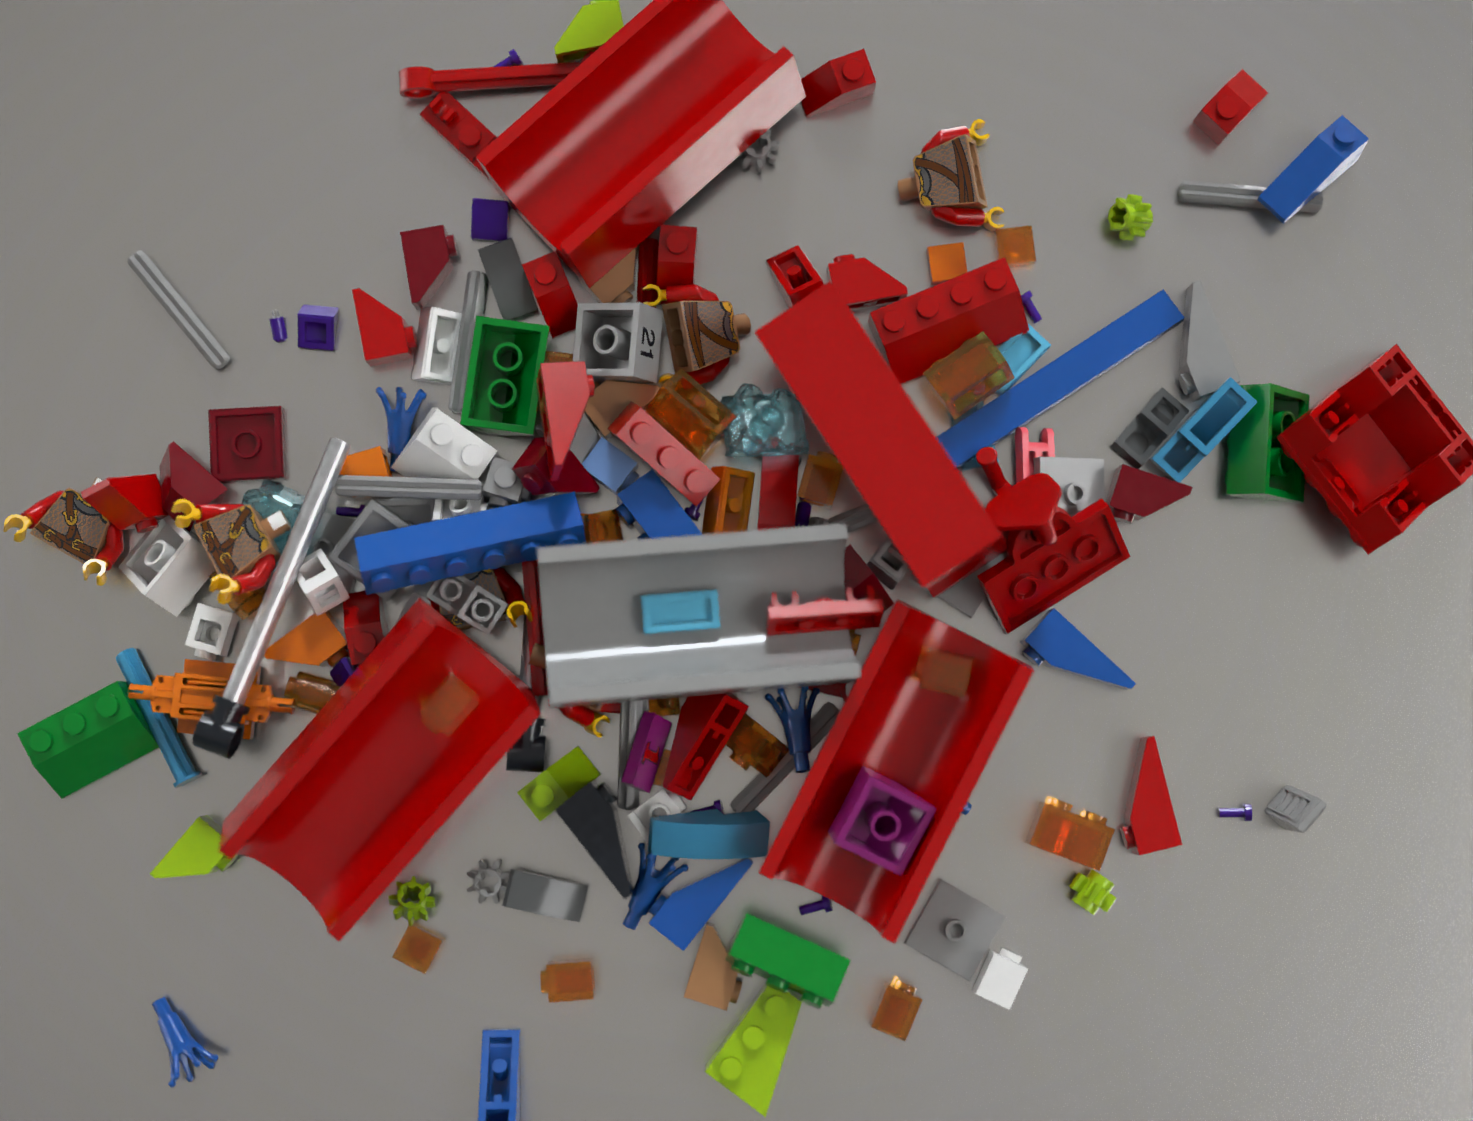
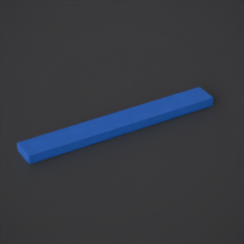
[937,289,1185,469]

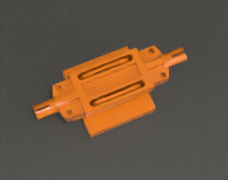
[128,659,295,739]

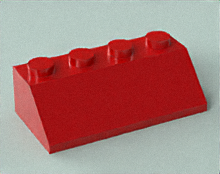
[868,257,1029,385]

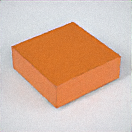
[926,242,967,285]

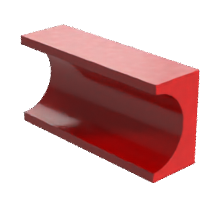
[476,0,806,288]
[754,280,1007,598]
[219,597,541,942]
[758,599,1035,944]

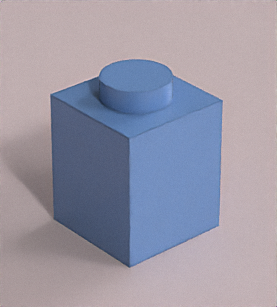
[582,437,640,496]

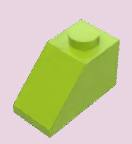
[554,0,624,63]
[517,746,601,822]
[150,815,238,878]

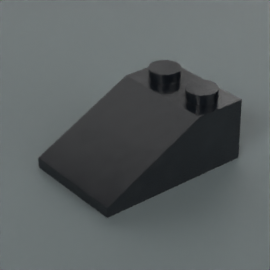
[555,780,634,899]

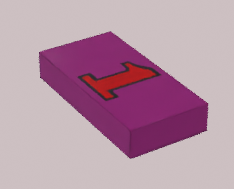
[621,711,672,793]

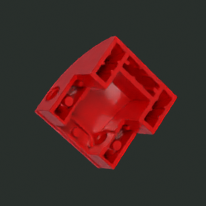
[1276,344,1473,555]

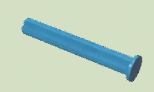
[116,648,202,788]

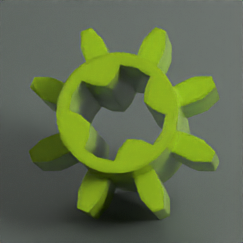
[1108,194,1153,240]
[1069,869,1117,915]
[388,876,436,926]

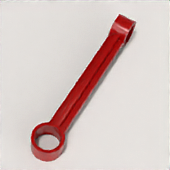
[399,51,595,98]

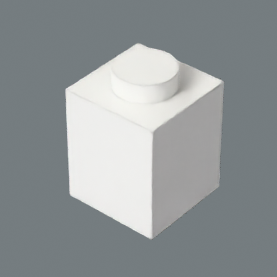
[972,948,1028,1010]

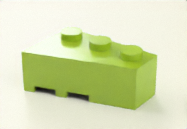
[705,984,802,1117]

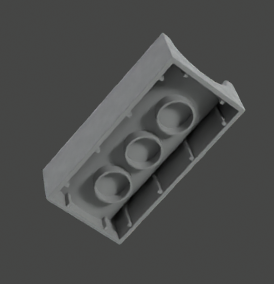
[537,523,861,708]

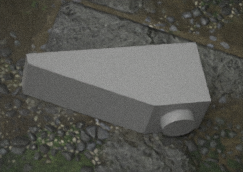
[1178,280,1241,402]

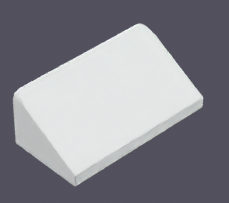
[411,307,462,385]

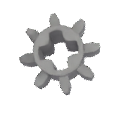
[739,129,779,172]
[467,859,510,904]

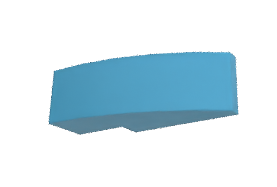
[1149,377,1257,483]
[648,809,770,859]

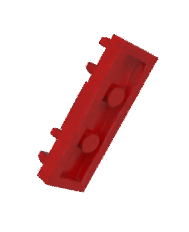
[419,92,497,183]
[766,586,884,636]

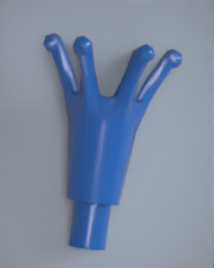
[375,387,427,472]
[765,686,820,773]
[623,843,689,930]
[152,997,219,1088]

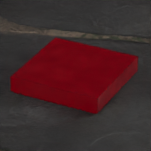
[208,406,286,483]

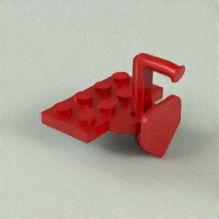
[976,447,1131,634]

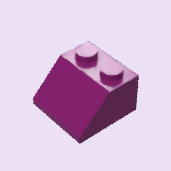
[828,766,936,875]

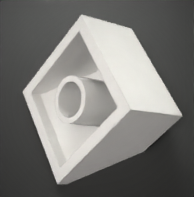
[391,408,497,480]
[118,516,216,617]

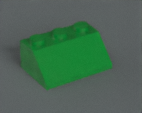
[460,316,550,436]
[1225,383,1310,503]
[17,681,159,799]
[725,913,851,1009]

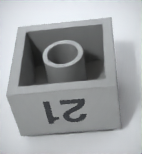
[573,302,663,383]

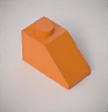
[264,611,349,668]

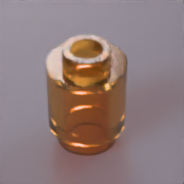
[284,671,341,714]

